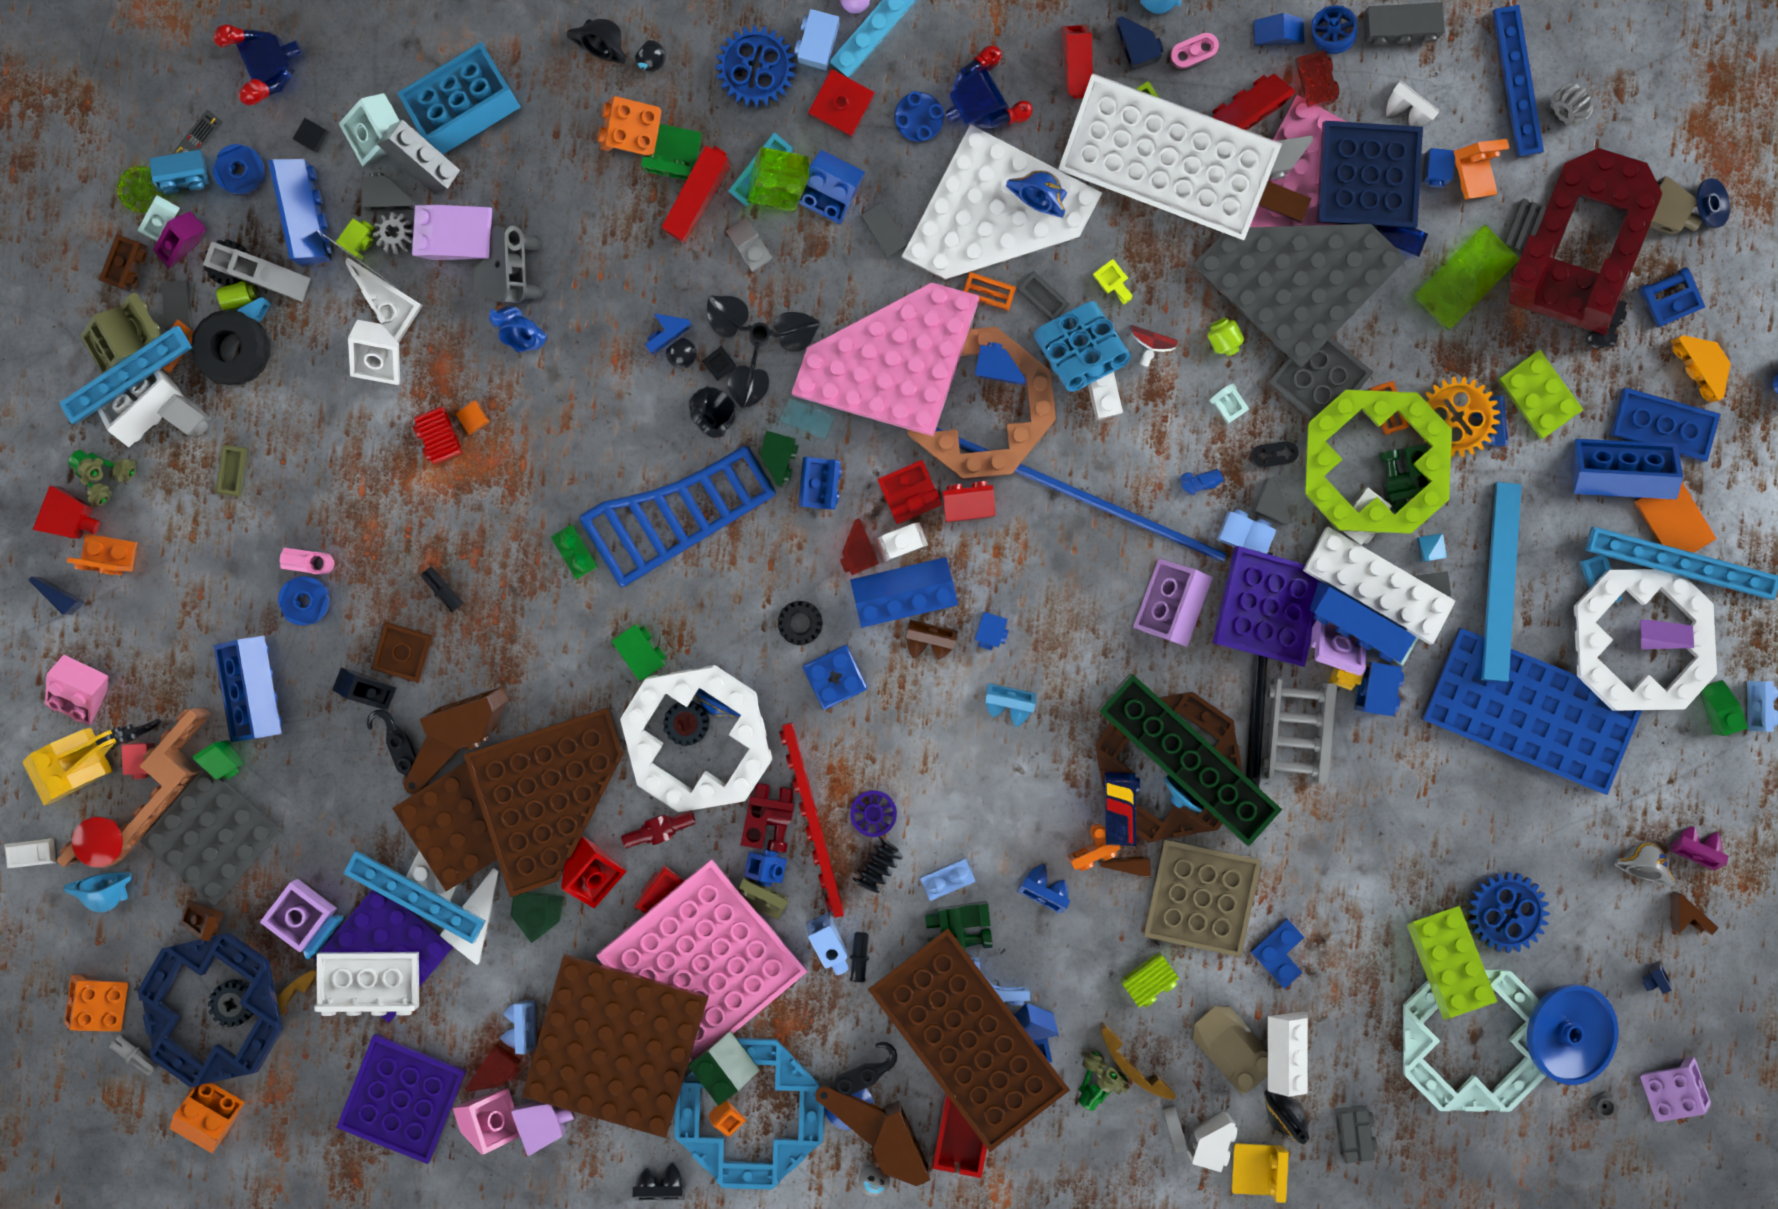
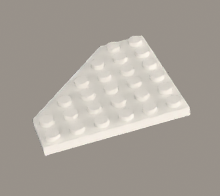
[902,124,1102,280]

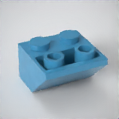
[150,150,210,195]

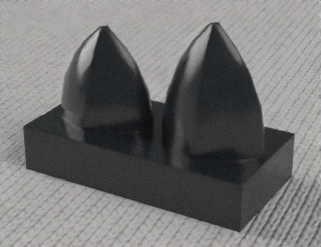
[632,1163,685,1200]

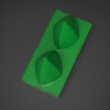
[551,524,598,579]

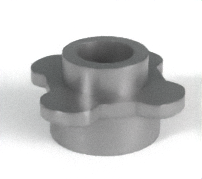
[1589,1091,1619,1121]

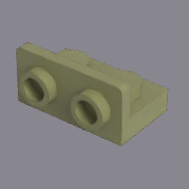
[738,877,789,919]

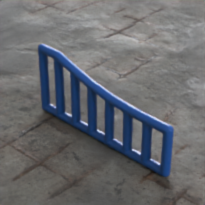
[579,445,776,587]

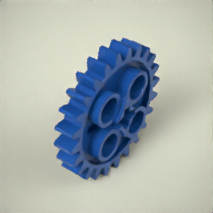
[715,25,796,108]
[1466,871,1550,953]

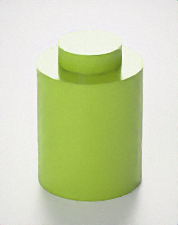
[216,281,258,310]

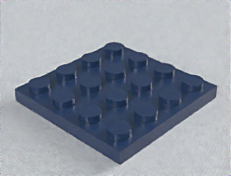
[1317,121,1423,228]

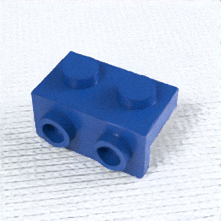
[798,457,842,510]

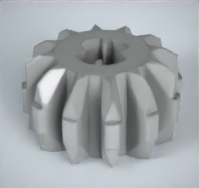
[1550,83,1595,127]
[373,212,414,255]

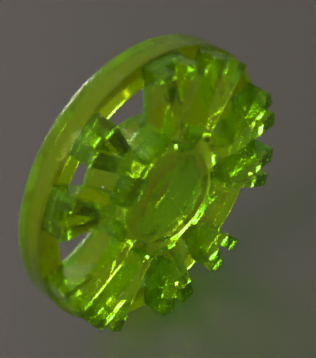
[117,166,165,213]

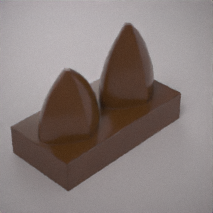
[906,620,958,660]

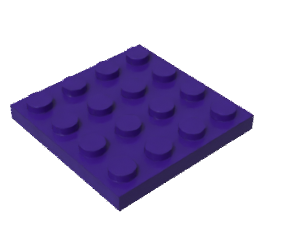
[1213,546,1323,667]
[314,890,453,1023]
[336,1034,467,1164]

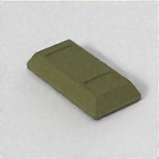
[215,444,248,497]

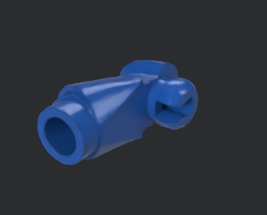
[1180,468,1224,495]

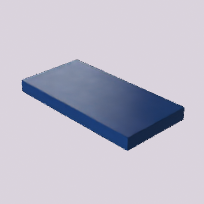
[1609,388,1721,462]

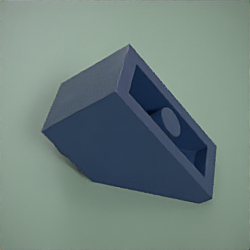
[1115,16,1163,71]

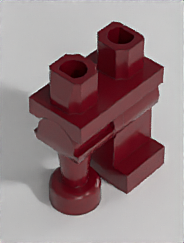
[740,783,795,853]

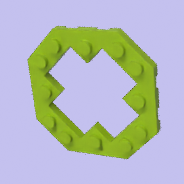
[1304,390,1452,534]

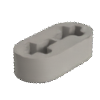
[1162,1105,1188,1154]

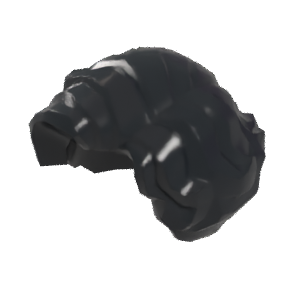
[689,387,737,438]

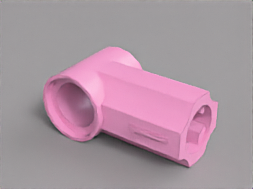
[279,547,334,575]

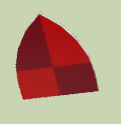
[1130,325,1178,366]

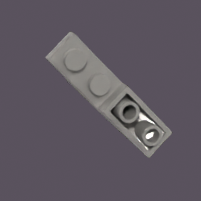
[203,241,311,302]

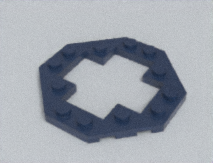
[137,933,283,1087]

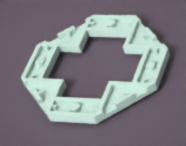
[1403,969,1546,1112]

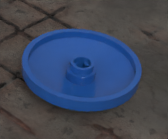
[1527,984,1619,1085]

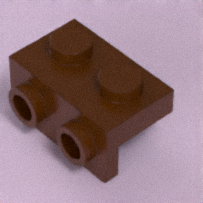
[99,234,147,292]

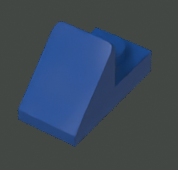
[645,314,693,355]

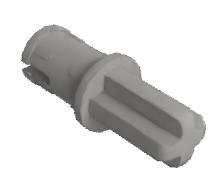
[109,1035,157,1076]

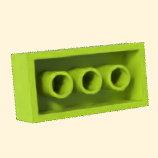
[1407,906,1498,1020]

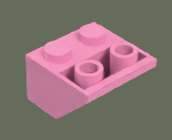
[45,655,109,726]

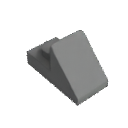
[726,218,773,273]

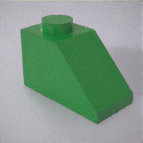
[1700,680,1748,736]
[192,740,244,780]

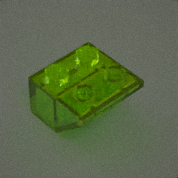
[747,147,809,212]

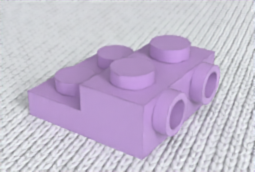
[1311,621,1366,676]

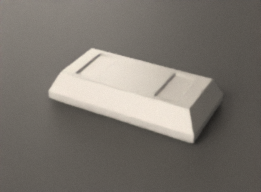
[4,838,57,869]

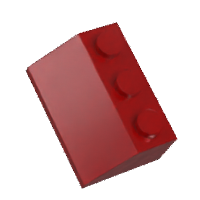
[1212,73,1295,130]

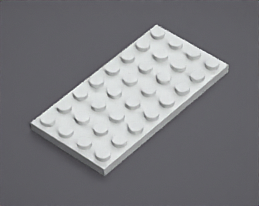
[1058,74,1282,240]

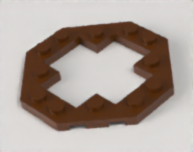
[1095,691,1243,843]

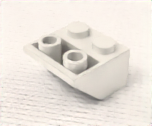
[1186,1111,1237,1172]

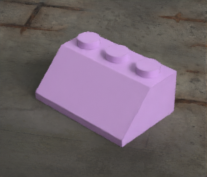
[1133,558,1213,647]

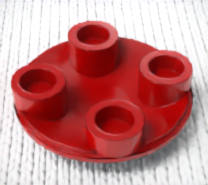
[72,817,123,867]

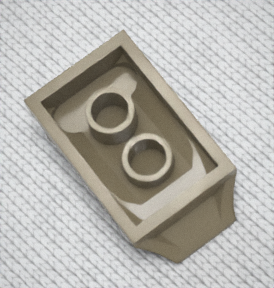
[1192,1005,1268,1095]

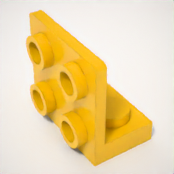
[1231,1143,1289,1203]

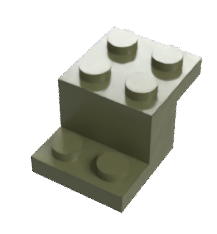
[80,292,161,374]

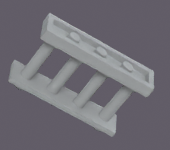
[1262,678,1337,784]

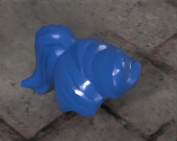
[489,306,547,353]

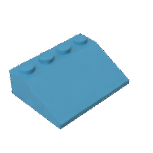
[397,42,521,154]

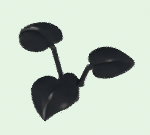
[707,295,820,408]

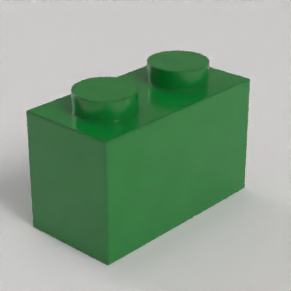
[611,624,667,682]

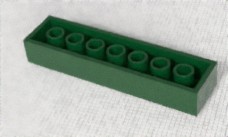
[1097,673,1283,847]

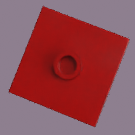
[808,69,875,138]

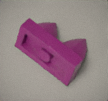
[1669,826,1729,871]

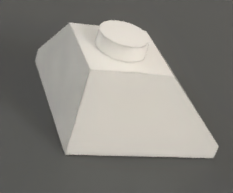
[348,320,400,385]

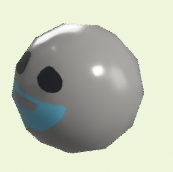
[859,1165,890,1197]

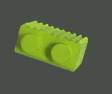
[1120,951,1179,1008]

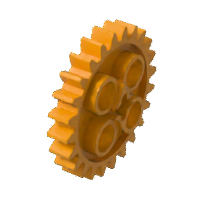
[1424,377,1500,458]

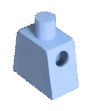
[806,912,849,975]

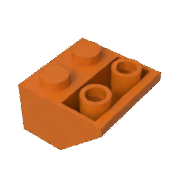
[169,1083,244,1153]

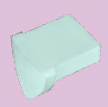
[1209,384,1249,424]

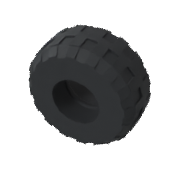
[191,310,270,385]

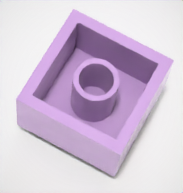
[260,879,337,952]

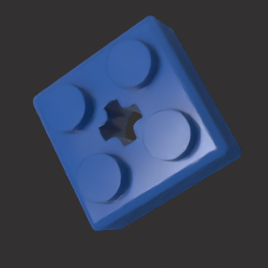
[802,645,867,710]

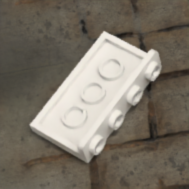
[314,952,419,1016]

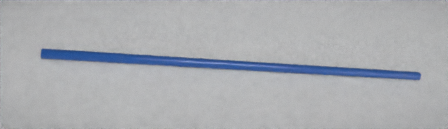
[935,427,1226,562]

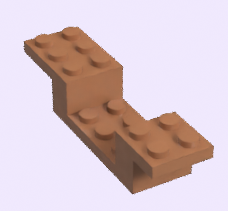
[56,707,212,868]

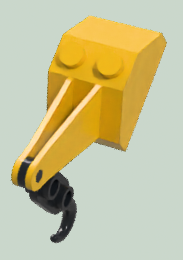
[22,719,161,806]

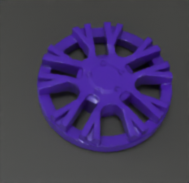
[850,790,897,837]

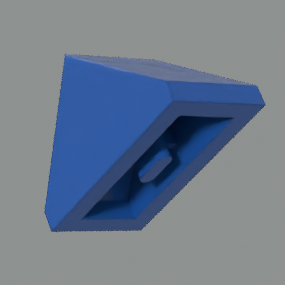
[1254,13,1305,46]
[1014,1003,1059,1041]

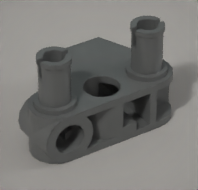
[473,226,542,303]

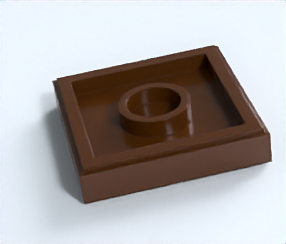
[371,622,434,683]

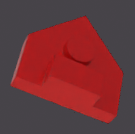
[634,865,684,913]

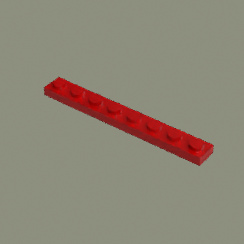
[779,722,845,918]

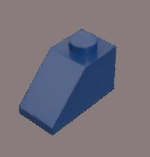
[975,342,1027,386]

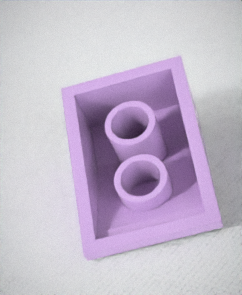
[412,205,492,260]

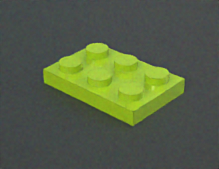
[1497,350,1583,439]

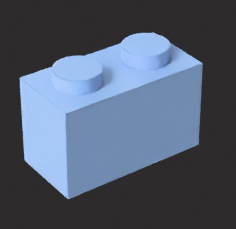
[794,9,840,71]

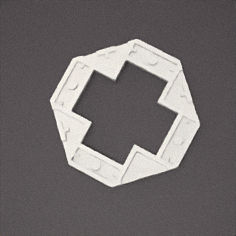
[1574,569,1717,711]
[620,665,773,812]

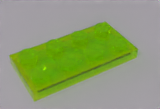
[1413,225,1520,330]

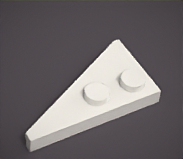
[345,258,423,343]
[440,867,499,965]

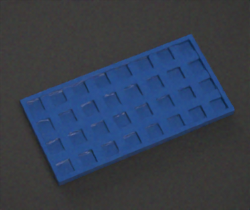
[1421,628,1642,795]

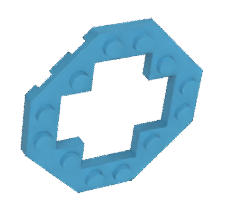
[674,1038,824,1190]

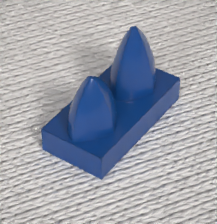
[1472,395,1509,447]
[1017,864,1070,914]

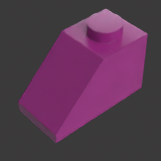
[153,211,207,268]

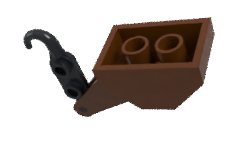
[367,686,508,794]
[815,1042,930,1186]

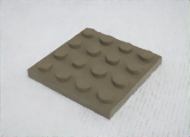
[1143,839,1262,957]

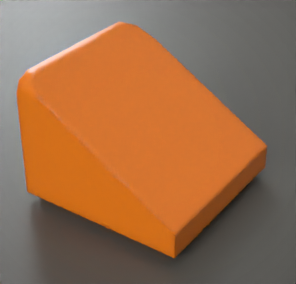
[456,400,490,435]
[708,1100,746,1138]

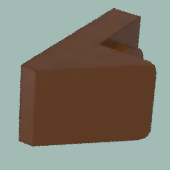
[1670,891,1719,935]
[179,900,224,941]

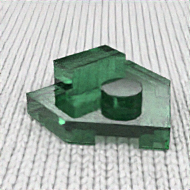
[510,892,564,943]

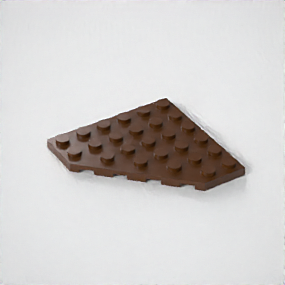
[464,707,623,897]

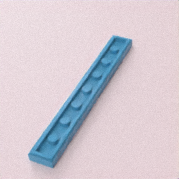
[1481,482,1522,682]
[1585,527,1778,600]

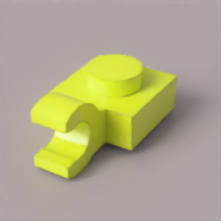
[1093,259,1133,305]

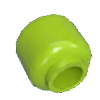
[1207,317,1244,356]

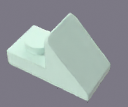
[137,195,180,241]

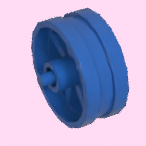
[1311,5,1357,54]

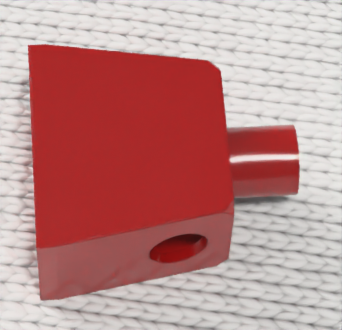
[33,485,100,539]

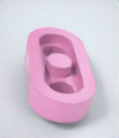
[1170,33,1219,69]

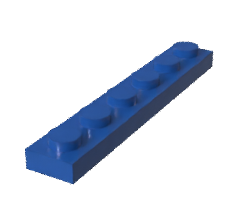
[1492,5,1544,158]

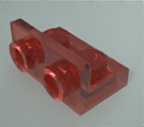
[1295,50,1339,108]

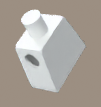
[876,522,928,562]

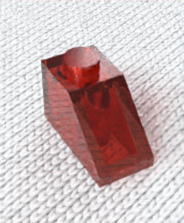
[840,518,879,576]
[465,1044,521,1092]

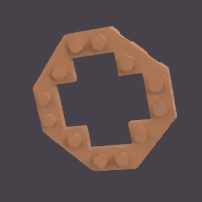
[907,327,1056,480]

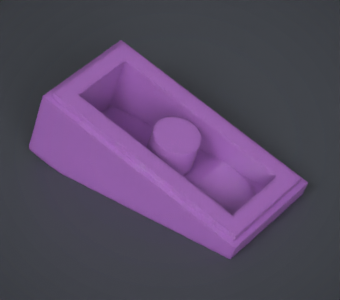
[1640,620,1694,649]

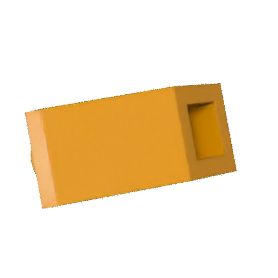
[1670,335,1731,403]

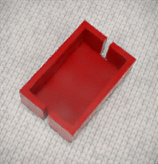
[932,1093,987,1178]

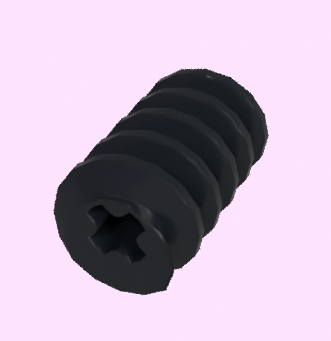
[852,836,903,893]

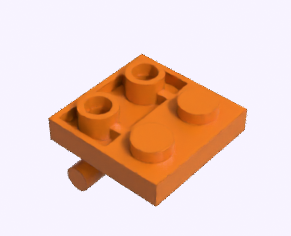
[1067,823,1121,871]

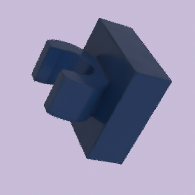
[1642,961,1672,994]

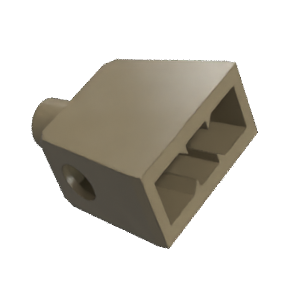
[1650,176,1703,235]

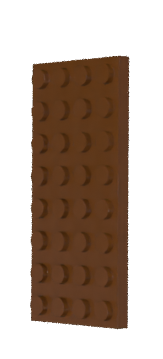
[868,928,1070,1152]

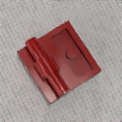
[877,459,942,525]

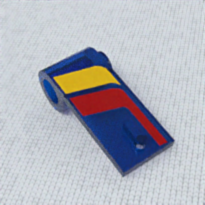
[1103,772,1140,846]

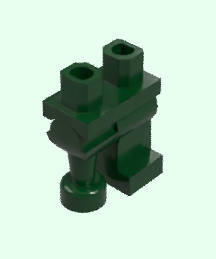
[1379,444,1430,514]
[925,901,993,950]

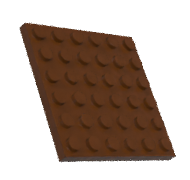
[522,954,709,1138]

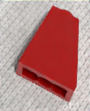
[1061,24,1093,99]

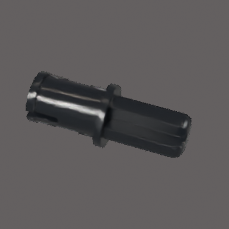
[421,567,464,613]
[850,932,869,982]

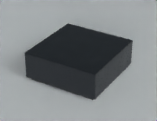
[292,118,328,153]
[702,346,737,381]

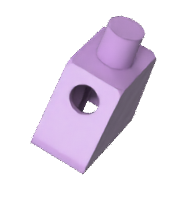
[511,1101,575,1156]

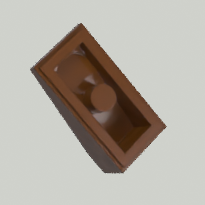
[1098,856,1151,878]

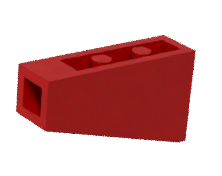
[662,145,731,244]

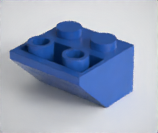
[797,150,865,224]

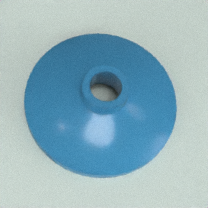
[1164,776,1204,812]

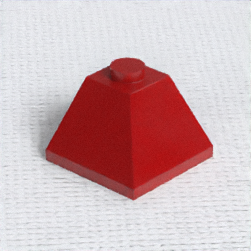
[561,836,627,909]

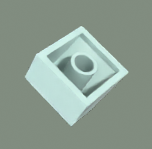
[339,93,399,167]

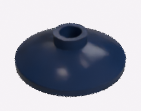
[1696,178,1730,228]

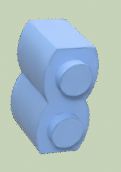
[1216,509,1276,554]

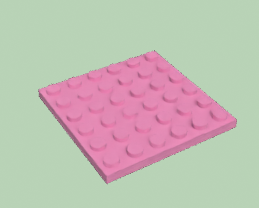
[596,858,808,1062]

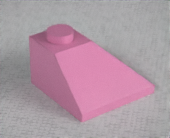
[453,1088,520,1155]

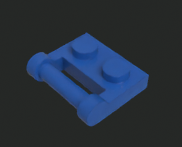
[1639,267,1705,328]

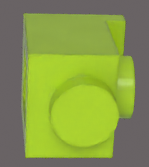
[336,218,375,261]

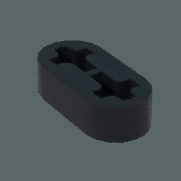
[1250,441,1299,468]

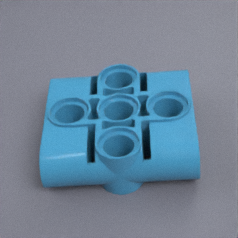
[1034,301,1131,392]

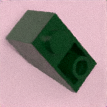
[760,431,799,488]

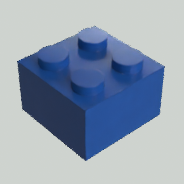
[1354,661,1404,717]

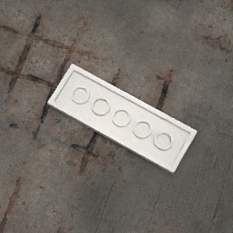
[1302,527,1455,645]

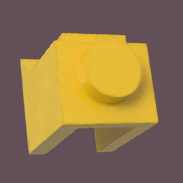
[1328,665,1367,690]

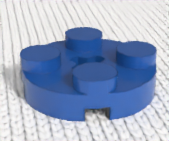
[213,144,265,195]
[278,576,330,626]

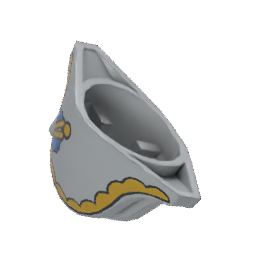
[1613,842,1676,887]

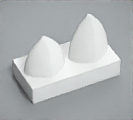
[1386,80,1439,127]

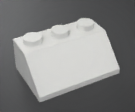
[97,369,183,447]
[1268,1011,1308,1097]

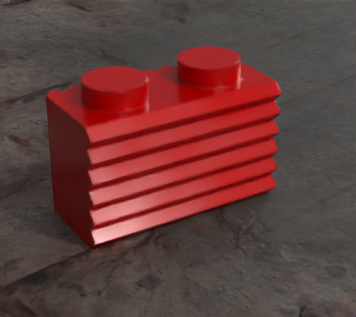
[413,407,464,465]

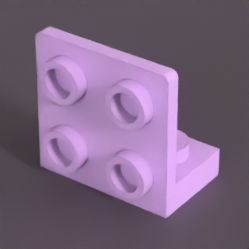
[1640,1057,1711,1122]

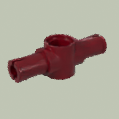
[621,810,696,849]

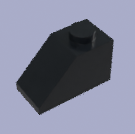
[332,667,396,710]

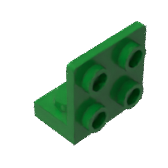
[641,124,702,181]

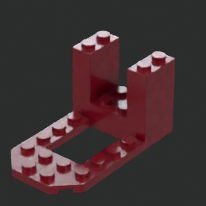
[1509,148,1663,335]

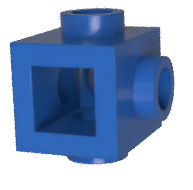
[744,849,787,886]

